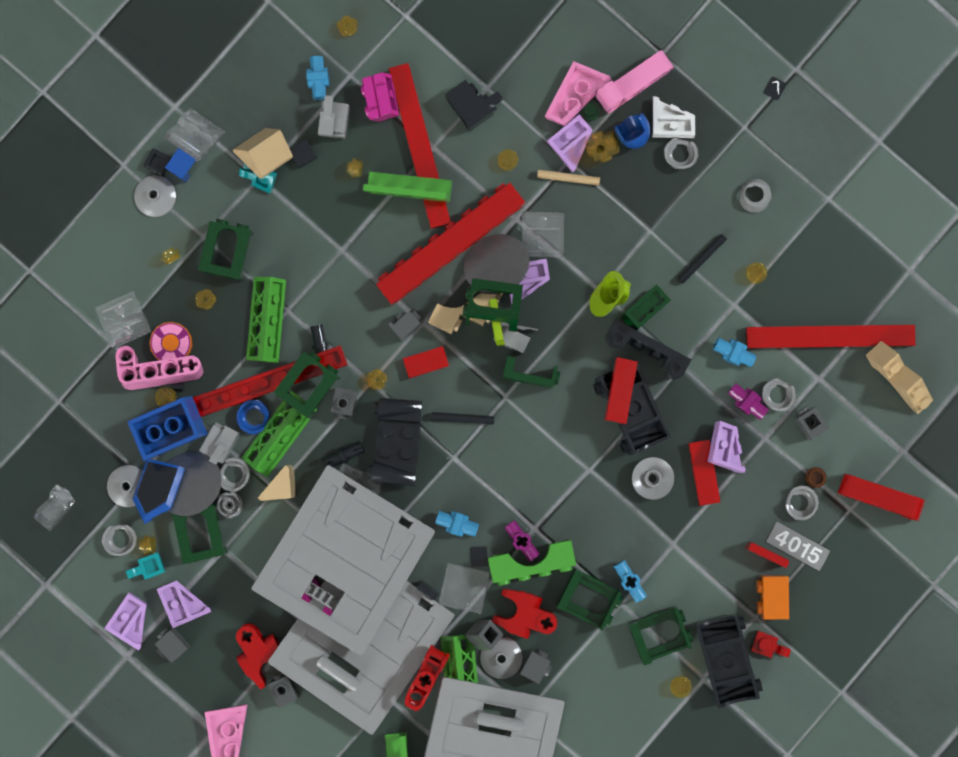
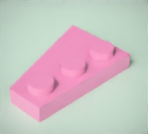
[545,61,611,126]
[205,704,248,757]

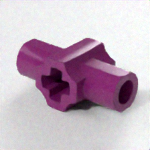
[727,383,769,420]
[504,520,539,562]

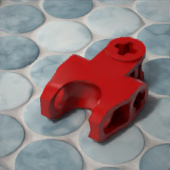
[492,588,557,639]
[236,623,280,689]
[405,644,450,711]

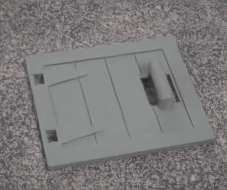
[251,465,435,656]
[268,580,454,735]
[424,677,565,757]

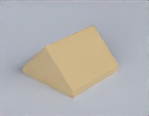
[233,128,293,179]
[258,465,296,501]

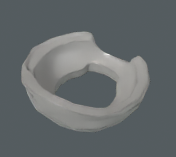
[664,137,699,169]
[739,179,772,213]
[762,378,797,411]
[220,457,250,492]
[785,485,819,520]
[102,525,137,556]

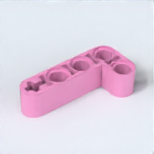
[596,50,674,114]
[115,346,203,390]

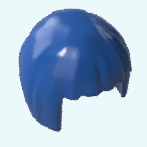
[614,113,650,149]

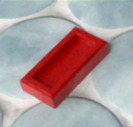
[403,346,449,379]
[745,541,790,568]

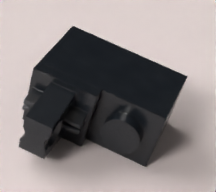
[445,79,503,132]

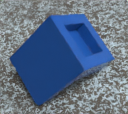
[165,147,196,182]

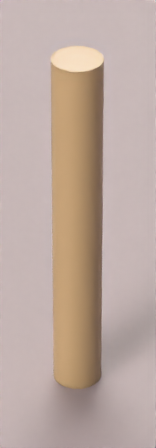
[537,170,600,186]

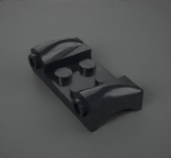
[604,319,692,380]
[593,360,671,455]
[368,398,422,487]
[696,613,763,708]

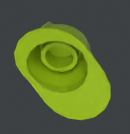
[589,271,631,317]

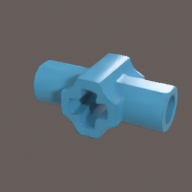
[306,56,330,100]
[712,337,757,368]
[435,511,479,537]
[613,560,647,603]

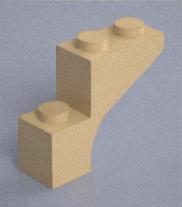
[428,292,503,335]
[866,341,933,414]

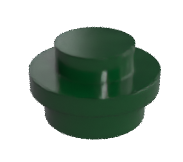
[580,100,601,121]

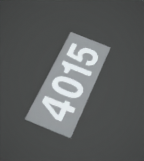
[766,522,830,571]

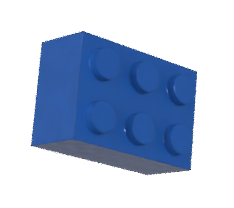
[127,396,208,461]

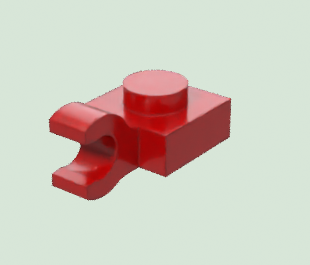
[750,630,791,658]

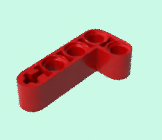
[837,473,926,522]

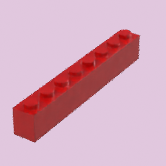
[376,183,525,306]

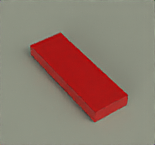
[604,357,638,425]
[688,440,720,506]

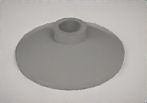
[134,175,176,217]
[632,457,674,500]
[107,465,142,507]
[480,636,523,679]

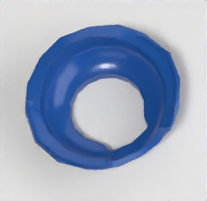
[236,400,270,434]

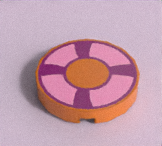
[150,322,193,360]

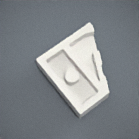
[652,96,695,138]

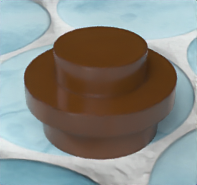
[805,467,827,488]

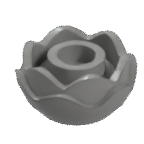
[216,492,243,518]

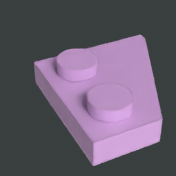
[547,114,593,173]
[510,258,550,305]
[707,421,746,473]
[157,580,211,628]
[104,592,147,650]

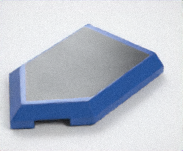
[132,459,185,524]

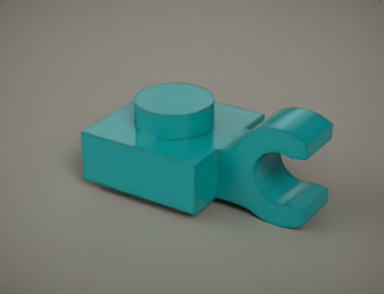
[239,163,277,193]
[125,552,166,580]

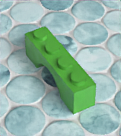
[487,539,576,586]

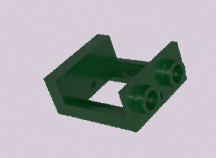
[198,219,254,281]
[462,278,523,332]
[620,284,671,330]
[273,351,340,419]
[502,356,561,389]
[172,505,228,564]
[556,568,623,631]
[628,606,693,666]

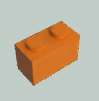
[756,575,789,619]

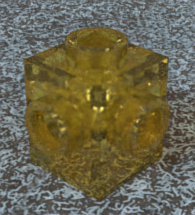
[586,130,620,163]

